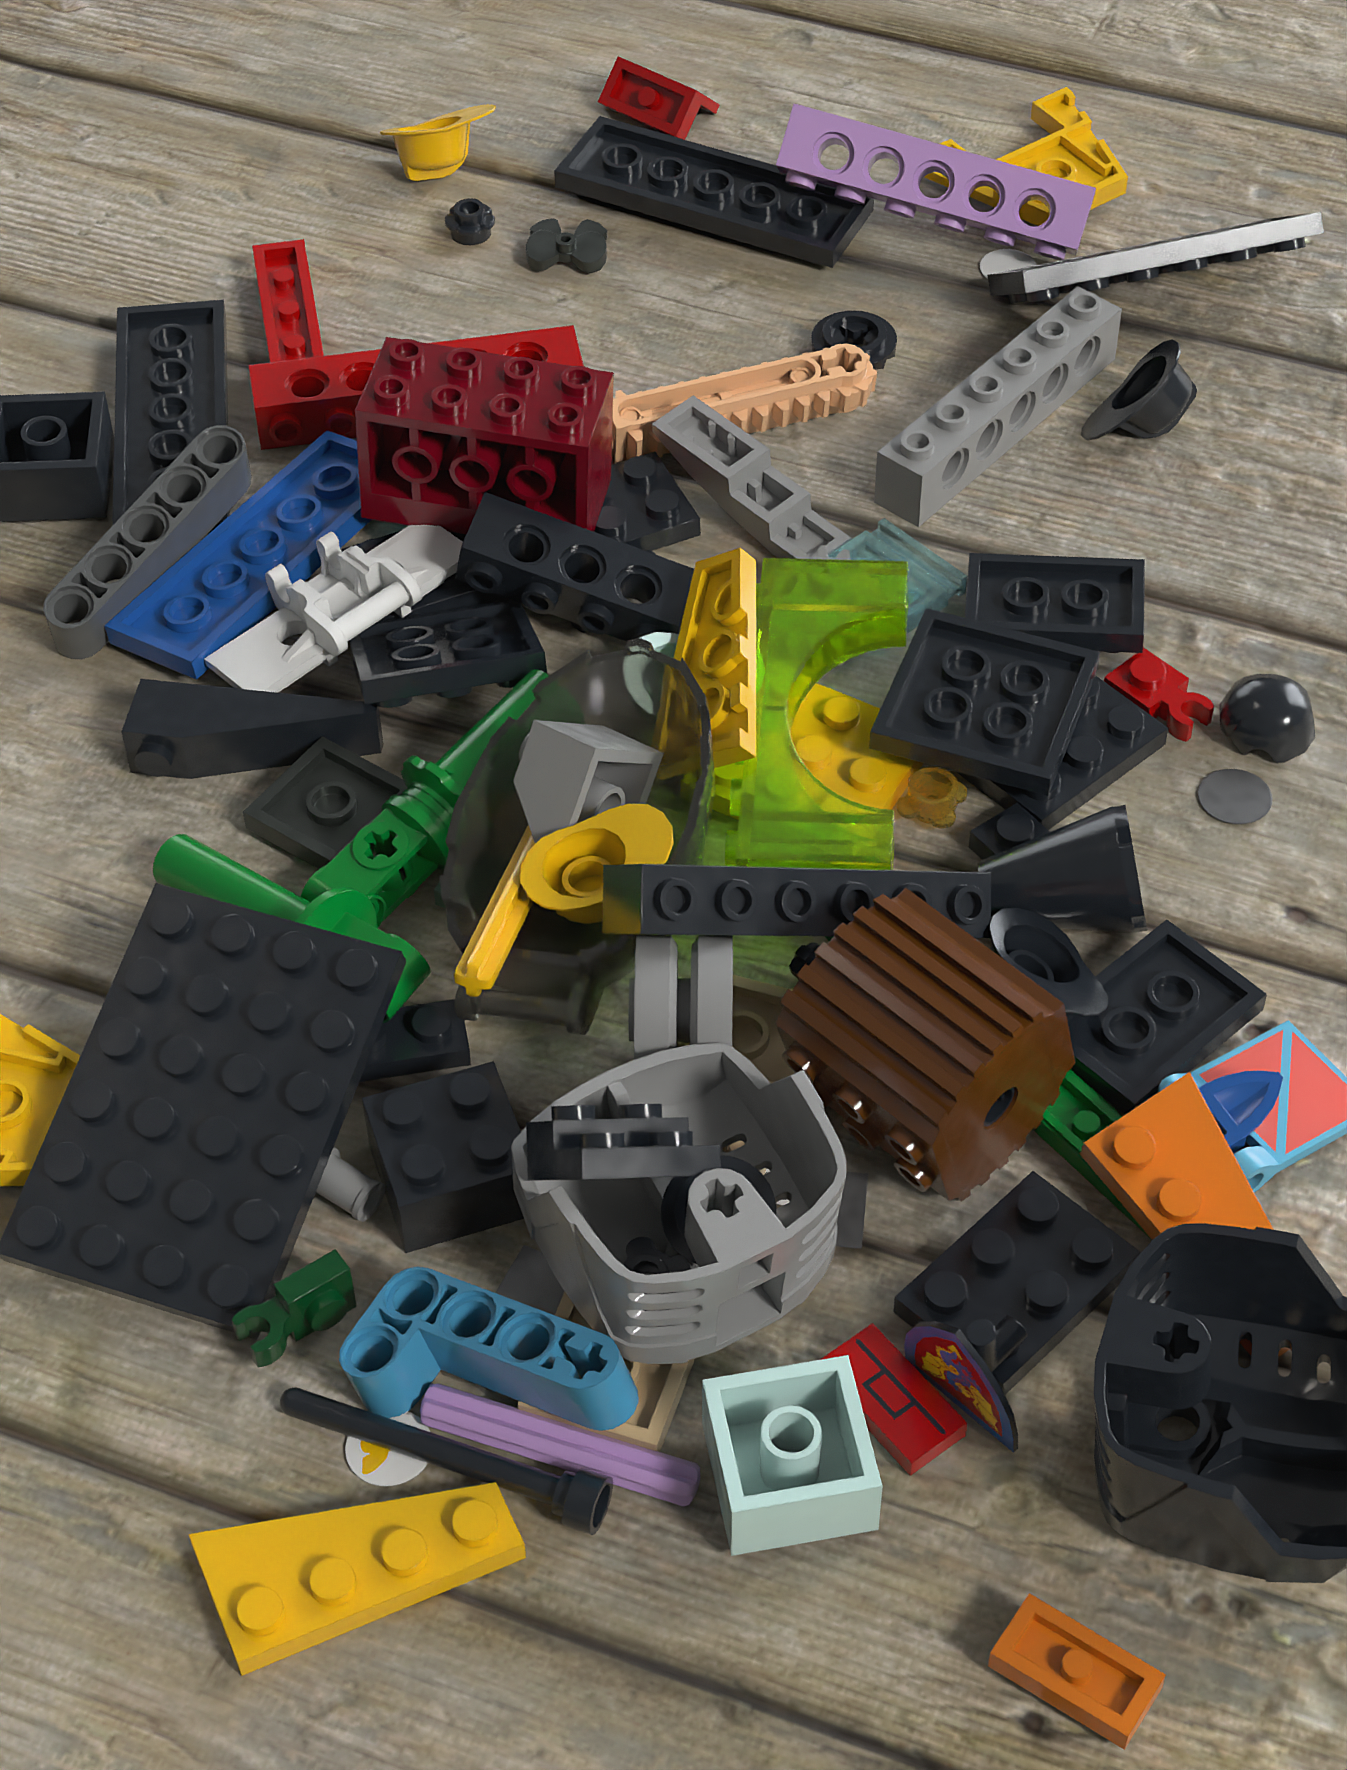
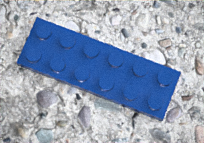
[104,431,372,680]

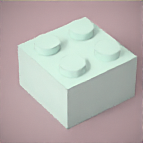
[702,1355,883,1556]

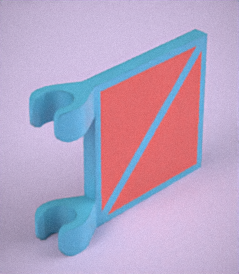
[1158,1020,1347,1193]

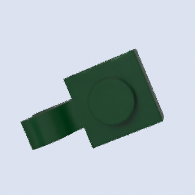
[232,1249,357,1367]

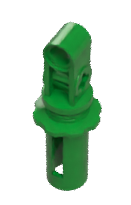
[300,670,584,928]

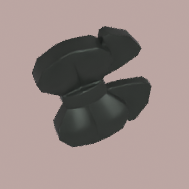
[526,218,608,273]

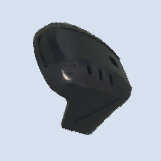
[1093,1223,1347,1583]

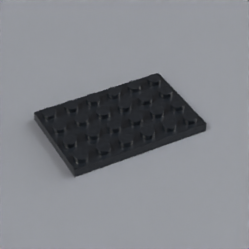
[0,883,407,1340]

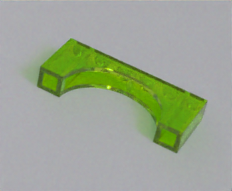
[725,558,909,870]

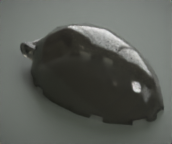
[440,638,716,1035]

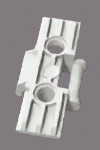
[204,525,463,693]

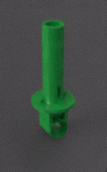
[153,834,431,1023]

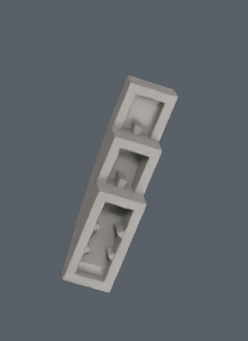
[652,395,852,566]

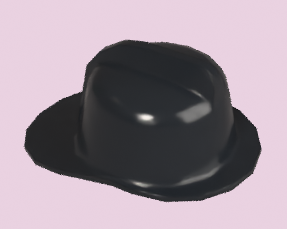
[1081,339,1197,441]
[988,907,1108,1017]

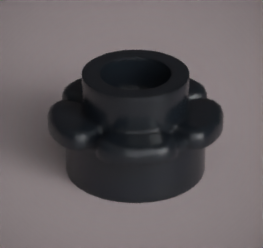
[444,198,495,246]

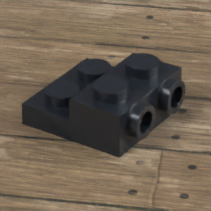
[526,1104,721,1181]

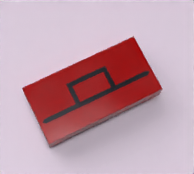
[820,1323,968,1476]

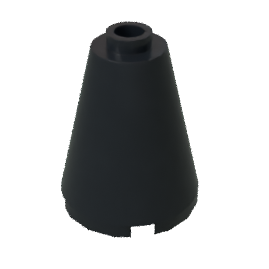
[977,805,1147,933]

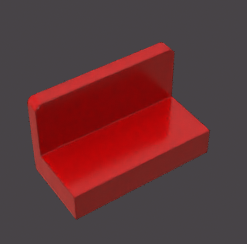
[598,56,720,140]

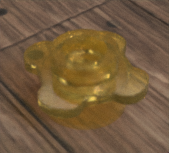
[897,767,967,829]

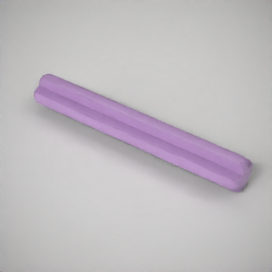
[420,1383,700,1506]

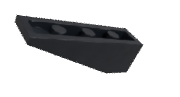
[121,679,384,779]

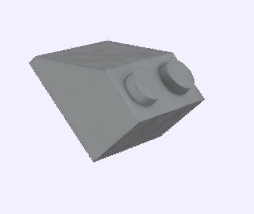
[513,720,663,843]

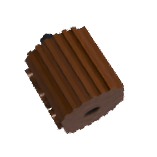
[776,888,1076,1202]

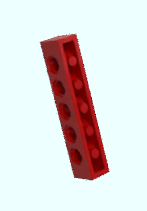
[249,325,584,450]

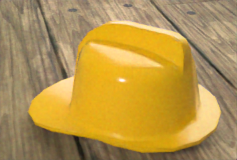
[380,104,496,181]
[520,803,674,924]

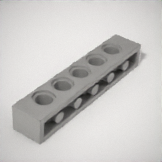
[874,286,1122,527]

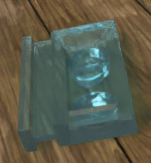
[829,518,968,634]

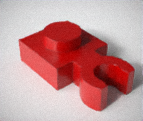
[1104,648,1214,742]

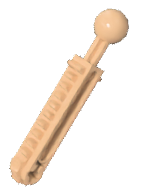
[612,343,877,464]

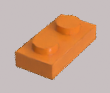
[988,1593,1166,1750]

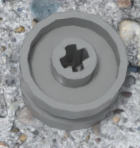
[628,935,733,1060]

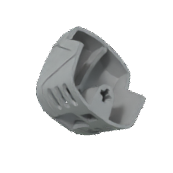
[511,1043,847,1364]

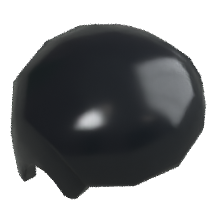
[1219,674,1315,763]

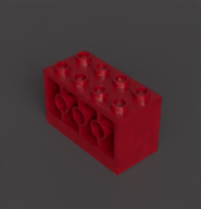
[355,337,614,535]

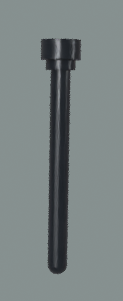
[280,1387,613,1535]

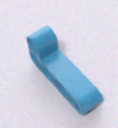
[339,1266,639,1431]

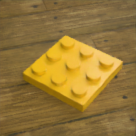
[688,667,924,868]

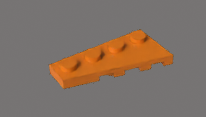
[1080,1072,1290,1357]

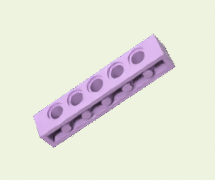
[776,103,1096,260]

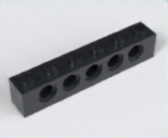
[602,864,991,938]

